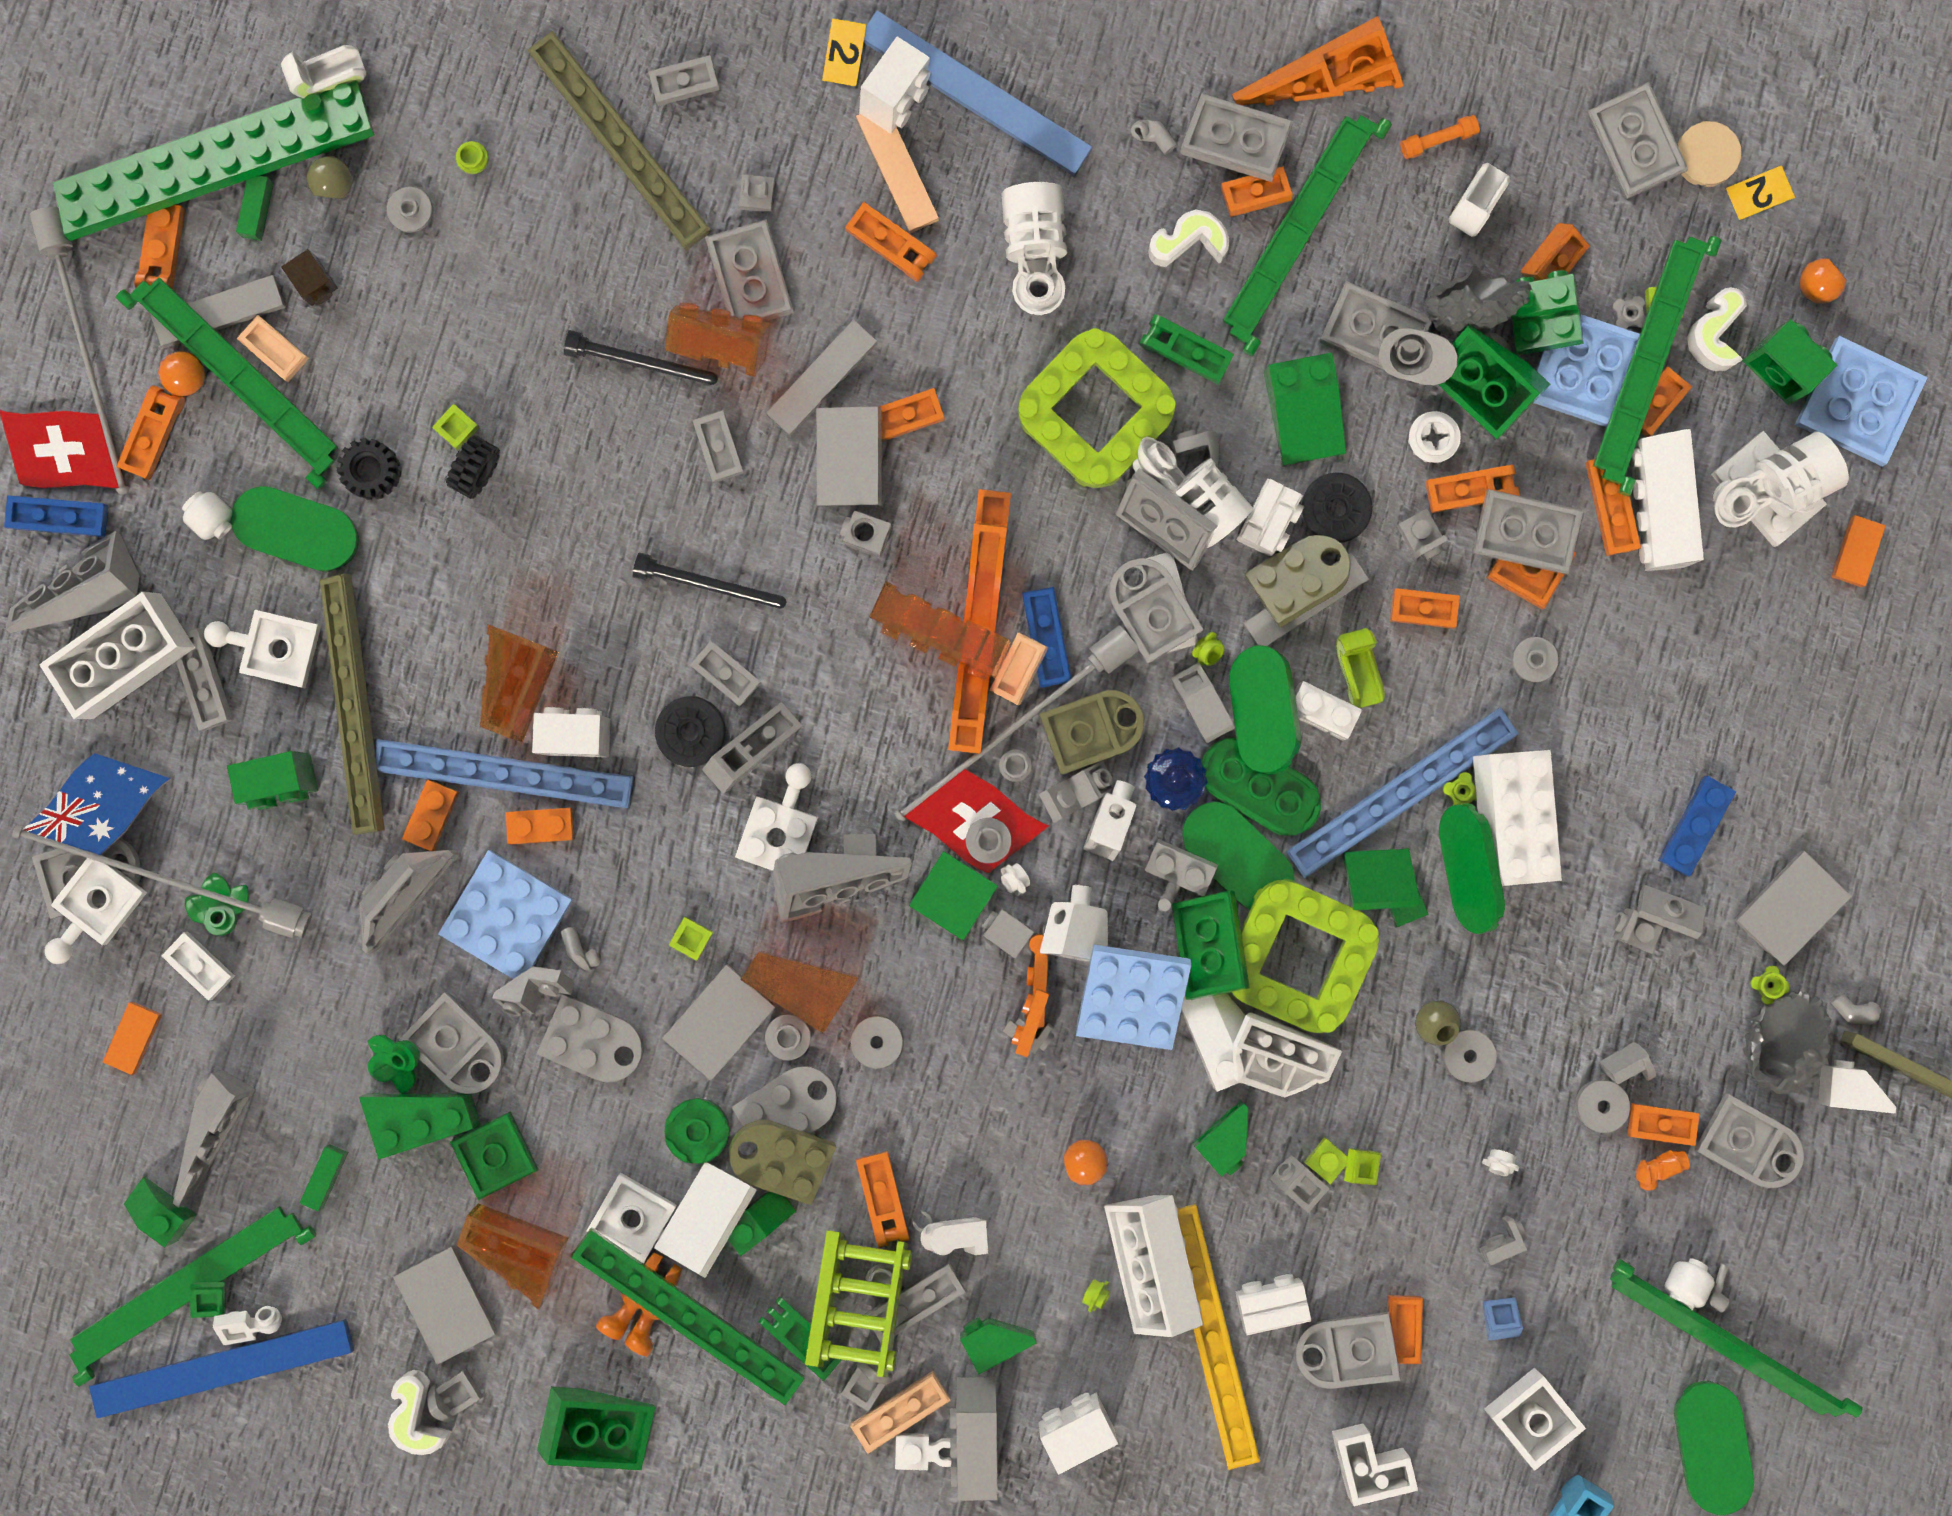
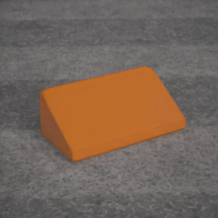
[1520,223,1590,281]

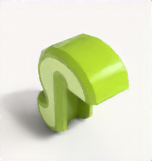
[1336,628,1385,708]

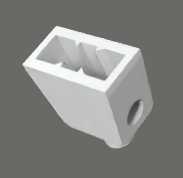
[1083,780,1137,861]
[1040,885,1108,962]

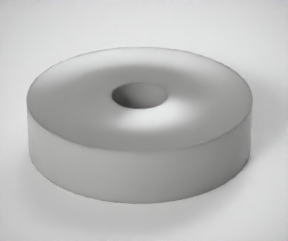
[851,1016,903,1069]
[1442,1029,1497,1083]
[1575,1079,1630,1133]

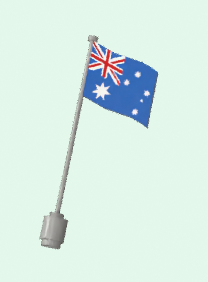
[12,753,312,938]

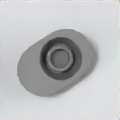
[1379,328,1458,385]

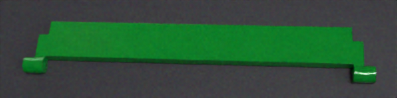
[1223,115,1392,357]
[1593,236,1722,496]
[116,277,338,490]
[69,1206,316,1387]
[1610,1259,1863,1418]

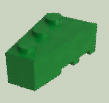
[359,1093,481,1160]

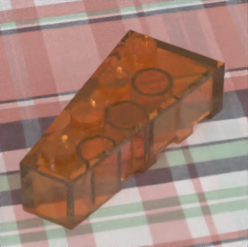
[869,581,1011,680]

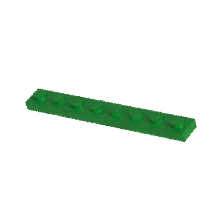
[571,1227,805,1405]

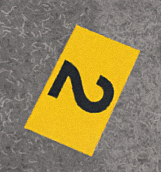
[822,18,866,86]
[1726,165,1795,220]

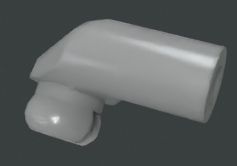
[1131,119,1177,155]
[561,927,601,970]

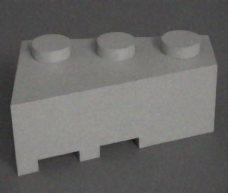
[950,1377,997,1501]

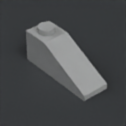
[702,702,802,794]

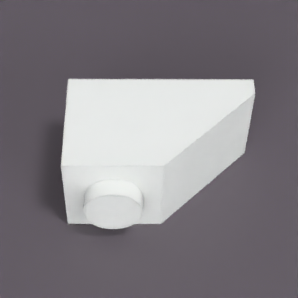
[1818,1060,1896,1113]

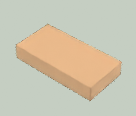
[237,315,309,382]
[990,632,1049,705]

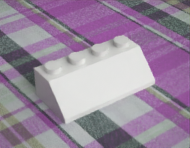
[1630,429,1704,571]
[1104,1195,1203,1337]

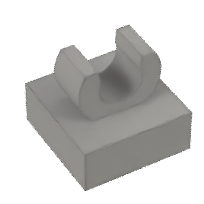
[739,174,775,213]

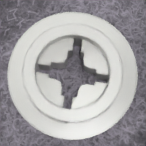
[1408,411,1461,463]

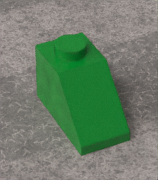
[1192,1100,1248,1177]
[124,1177,197,1248]
[728,1191,797,1257]
[960,1317,1037,1375]

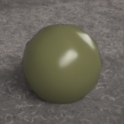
[306,156,353,199]
[1415,1000,1462,1046]

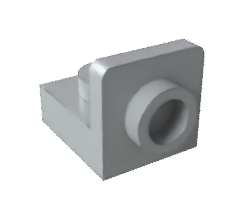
[1397,508,1449,560]
[1613,908,1664,954]
[1002,1018,1055,1054]
[1270,1155,1329,1213]
[1479,1215,1528,1265]

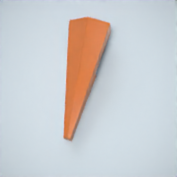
[1232,16,1404,106]

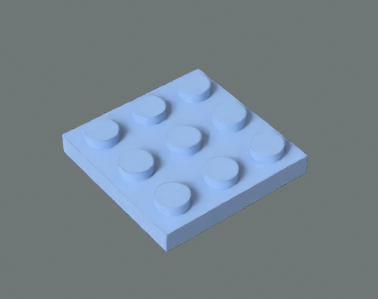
[1534,314,1640,427]
[1795,336,1928,466]
[438,850,574,979]
[1076,944,1191,1050]

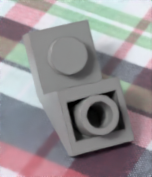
[1171,663,1235,743]
[1039,760,1115,823]
[492,966,575,1016]

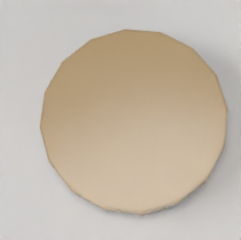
[1677,121,1741,187]

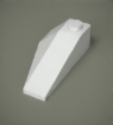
[1181,993,1246,1092]

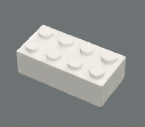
[39,592,195,719]
[1473,750,1562,886]

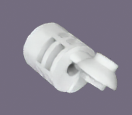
[1002,182,1067,315]
[1713,432,1849,528]
[1133,437,1253,548]

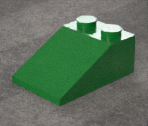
[1438,325,1551,439]
[1264,352,1346,466]
[537,1386,655,1470]

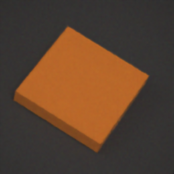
[1486,552,1576,609]

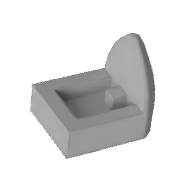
[1170,430,1219,468]

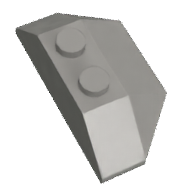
[359,850,460,954]

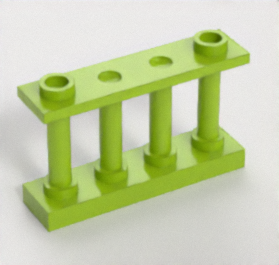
[805,1230,912,1377]

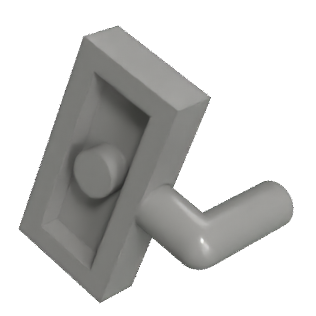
[1145,839,1218,911]

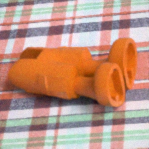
[596,1253,682,1357]

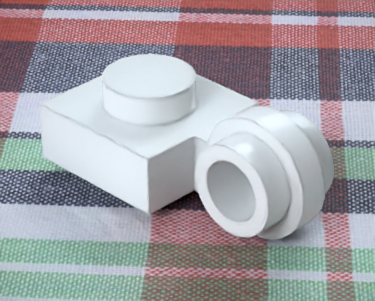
[213,1306,282,1345]

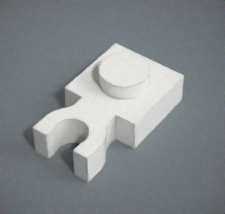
[895,1433,951,1470]

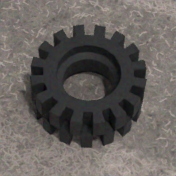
[446,435,500,499]
[336,438,401,500]

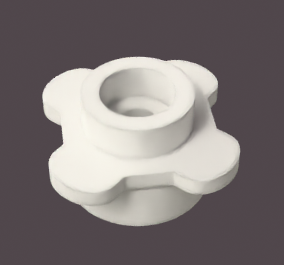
[1001,863,1030,896]
[1482,1149,1519,1176]

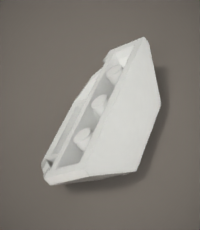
[1232,1013,1342,1098]

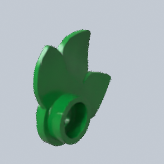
[185,873,249,936]
[367,1035,420,1093]

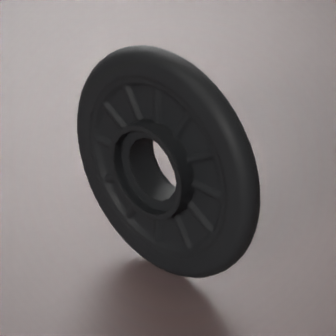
[1302,472,1373,543]
[655,696,726,767]

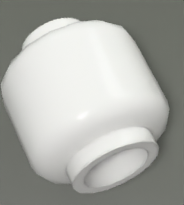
[182,491,233,540]
[1664,1259,1715,1310]

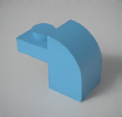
[1549,1475,1614,1516]

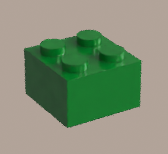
[1742,319,1838,405]
[227,751,318,810]

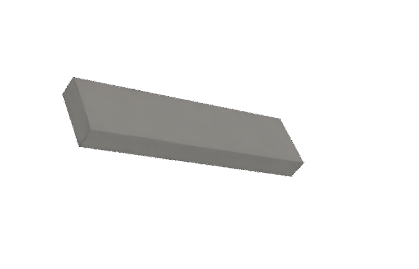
[151,275,286,348]
[766,319,877,437]
[1243,553,1369,646]

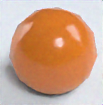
[1799,258,1847,303]
[158,351,206,396]
[1064,1140,1108,1185]

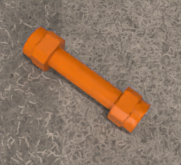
[1400,115,1480,159]

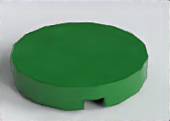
[664,1098,730,1164]

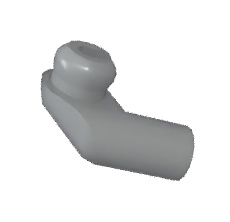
[1830,992,1881,1025]

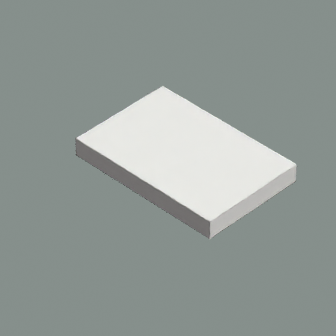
[654,1162,757,1278]

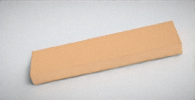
[856,114,939,234]

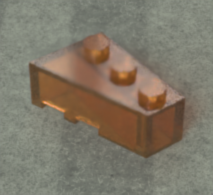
[740,951,860,1033]
[457,1203,569,1310]

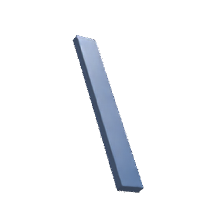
[863,11,1092,177]
[1285,707,1519,879]
[375,739,634,809]

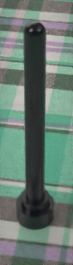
[564,330,718,385]
[632,552,787,609]

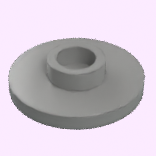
[387,187,433,232]
[1512,637,1558,682]
[966,818,1011,863]
[765,1014,811,1060]

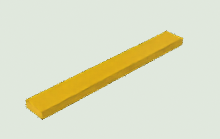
[1177,1204,1260,1470]

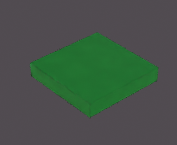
[1343,848,1420,910]
[909,851,998,941]
[450,1111,539,1200]

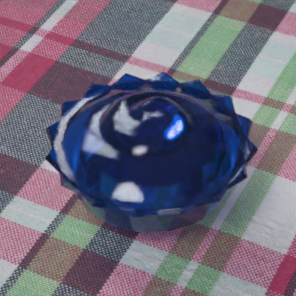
[1144,747,1208,811]

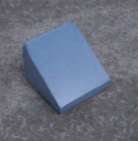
[1483,1297,1523,1340]

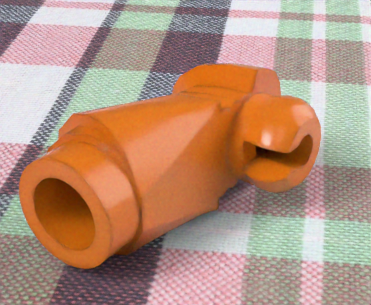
[1635,1150,1690,1191]

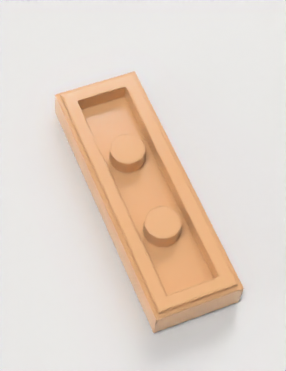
[850,1371,951,1454]

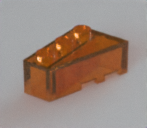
[665,303,770,377]
[480,624,558,742]

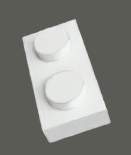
[162,932,235,1001]

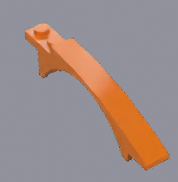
[948,489,1011,754]

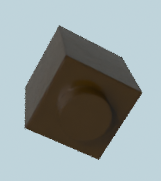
[281,249,338,306]

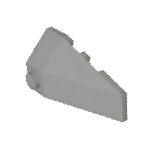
[6,531,140,633]
[773,852,912,923]
[173,1070,256,1207]

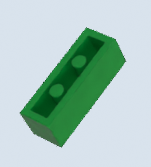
[236,176,274,241]
[300,1144,349,1211]

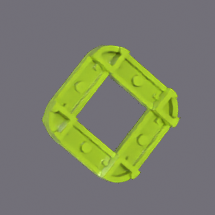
[1018,328,1176,488]
[1232,879,1379,1033]

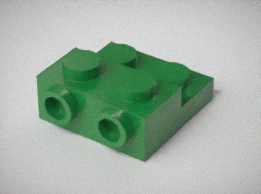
[1511,270,1584,356]

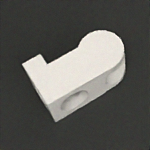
[921,1217,988,1255]

